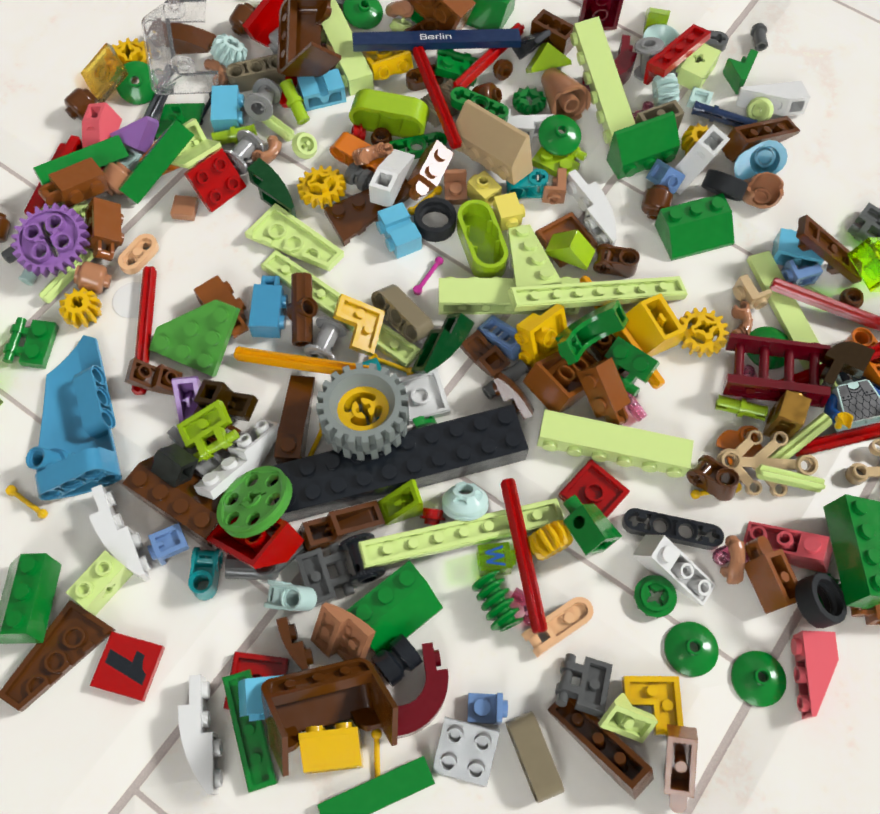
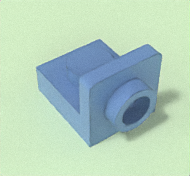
[646,158,685,194]
[781,259,823,287]
[147,523,190,566]
[467,692,508,725]

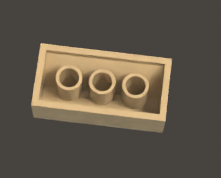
[455,99,533,185]

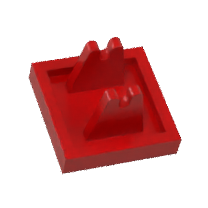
[184,148,247,212]

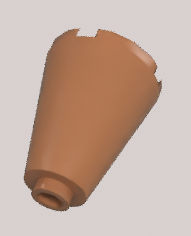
[541,68,592,121]

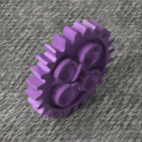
[11,203,90,278]

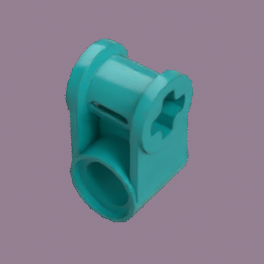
[506,169,549,200]
[188,547,223,601]

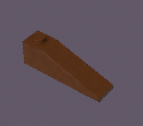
[721,116,801,162]
[274,375,315,464]
[547,698,654,800]

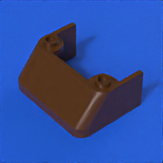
[277,0,341,77]
[261,658,398,777]

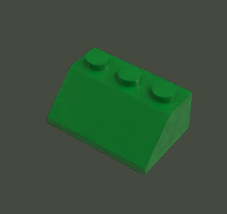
[466,0,515,29]
[606,111,680,180]
[654,193,735,261]
[0,553,62,644]
[346,560,443,654]

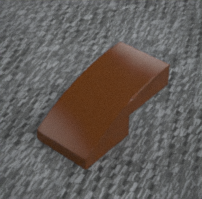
[460,330,511,378]

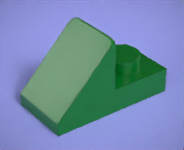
[723,49,758,95]

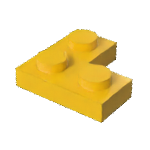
[333,294,385,357]
[622,676,684,735]

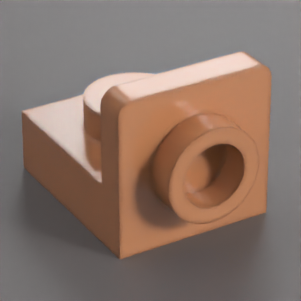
[542,168,567,204]
[444,169,468,205]

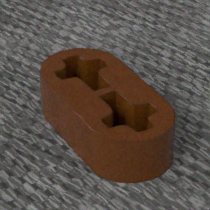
[406,64,444,91]

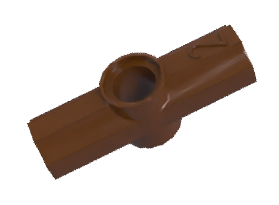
[286,272,318,347]

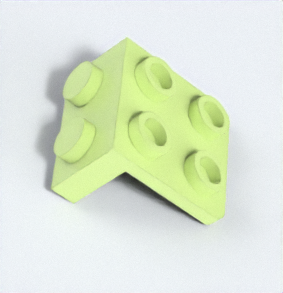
[156,118,222,169]

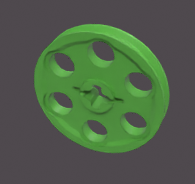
[217,466,292,538]

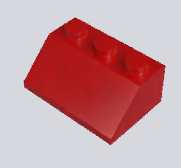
[206,516,304,569]

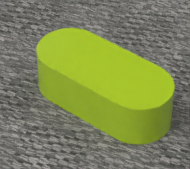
[349,89,430,138]
[457,200,508,278]

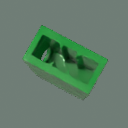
[563,495,622,555]

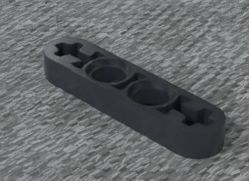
[622,508,724,550]

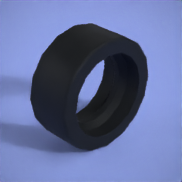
[701,169,748,201]
[414,197,457,242]
[795,573,847,629]

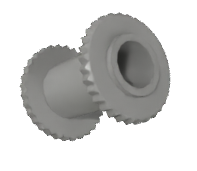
[634,37,664,81]
[244,78,282,121]
[224,129,264,175]
[303,316,348,361]

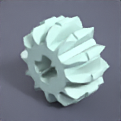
[210,33,248,68]
[652,73,680,106]

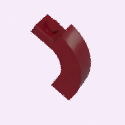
[581,35,637,92]
[397,642,449,739]

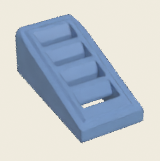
[477,315,521,361]

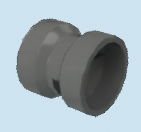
[344,162,374,191]

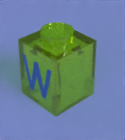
[476,542,516,578]

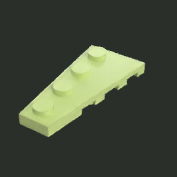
[245,203,344,272]
[508,224,562,287]

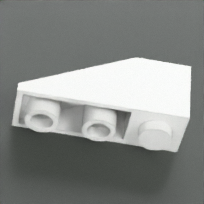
[736,80,811,116]
[674,124,730,195]
[369,149,415,207]
[633,535,716,606]

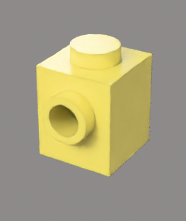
[467,170,502,207]
[492,192,525,231]

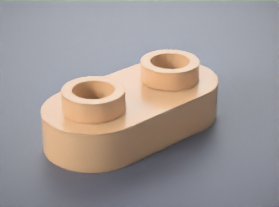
[118,234,159,274]

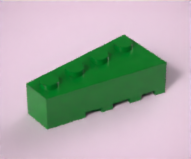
[823,494,880,609]

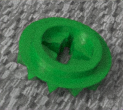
[512,85,546,115]
[633,575,677,618]

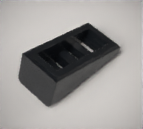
[512,29,551,60]

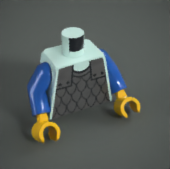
[824,372,880,432]

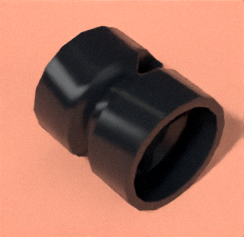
[371,634,423,687]

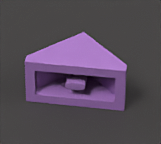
[110,116,159,152]
[171,376,201,423]

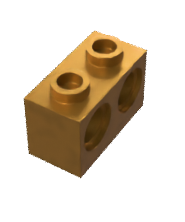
[763,390,811,442]

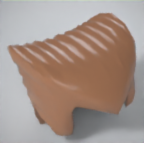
[742,172,784,209]

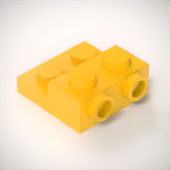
[362,50,413,80]
[514,304,567,367]

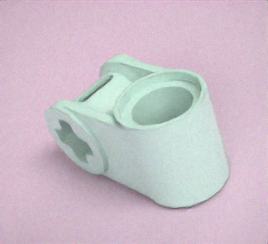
[263,580,317,611]

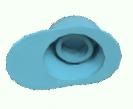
[734,140,788,180]

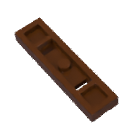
[796,215,864,284]

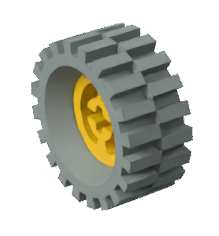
[316,363,410,460]

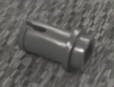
[750,23,768,51]

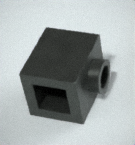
[151,443,199,488]

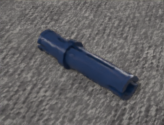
[691,101,758,127]

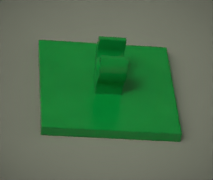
[155,103,205,140]

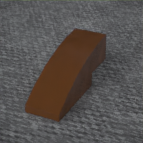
[147,21,216,54]
[298,500,385,552]

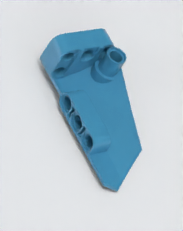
[26,335,122,500]

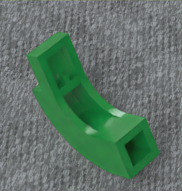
[555,300,629,365]

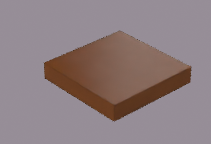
[535,212,598,268]

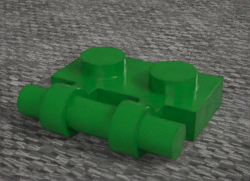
[434,49,478,87]
[2,317,59,369]
[605,336,660,396]

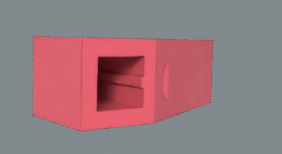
[82,102,122,171]
[743,521,833,573]
[791,631,839,719]

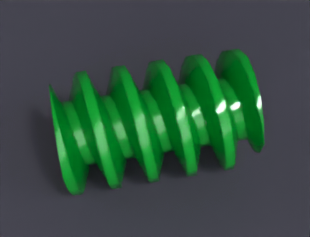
[472,571,525,632]

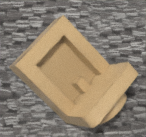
[732,274,773,310]

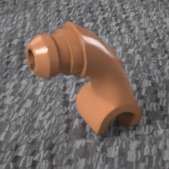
[385,0,414,18]
[204,59,228,86]
[251,135,282,164]
[352,142,393,166]
[731,301,753,335]
[720,535,746,585]

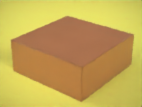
[170,195,199,221]

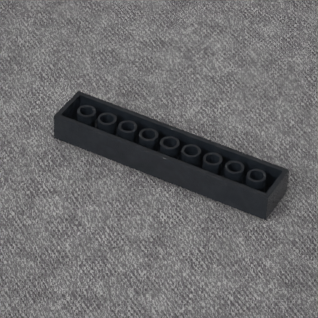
[270,404,529,523]

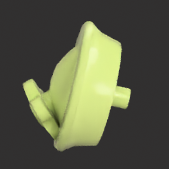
[389,17,413,31]
[746,97,774,122]
[291,132,317,159]

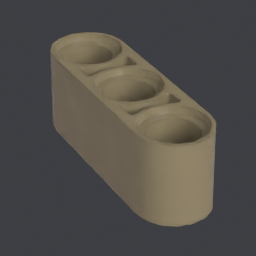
[226,54,286,92]
[371,284,434,343]
[505,711,564,803]

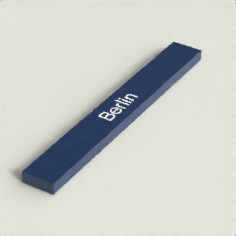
[352,28,521,52]

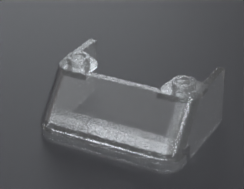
[141,0,219,95]

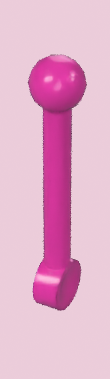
[413,256,444,295]

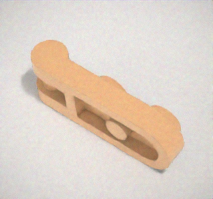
[521,597,594,658]

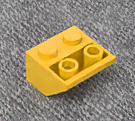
[625,293,686,357]
[298,722,363,774]

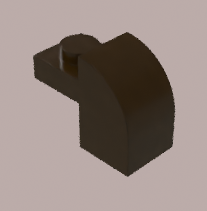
[819,342,875,388]
[194,379,258,423]

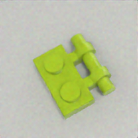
[532,146,587,180]
[176,400,240,464]

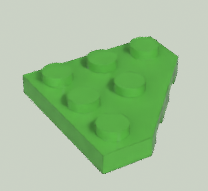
[149,299,240,377]

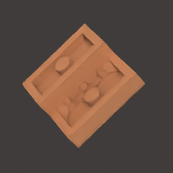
[311,603,376,661]

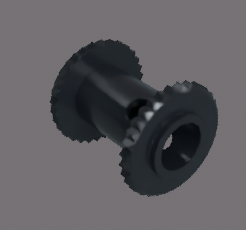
[339,533,386,585]

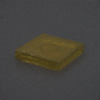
[81,43,128,103]

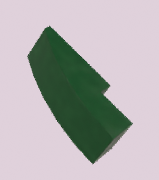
[247,158,297,218]
[411,313,475,373]

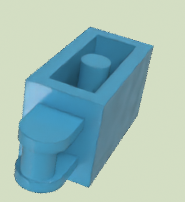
[248,275,288,338]

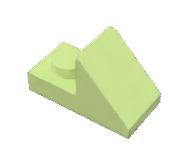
[598,693,658,743]

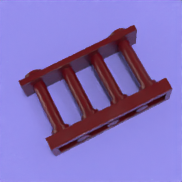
[723,333,831,408]

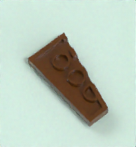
[324,178,411,246]
[0,600,115,712]

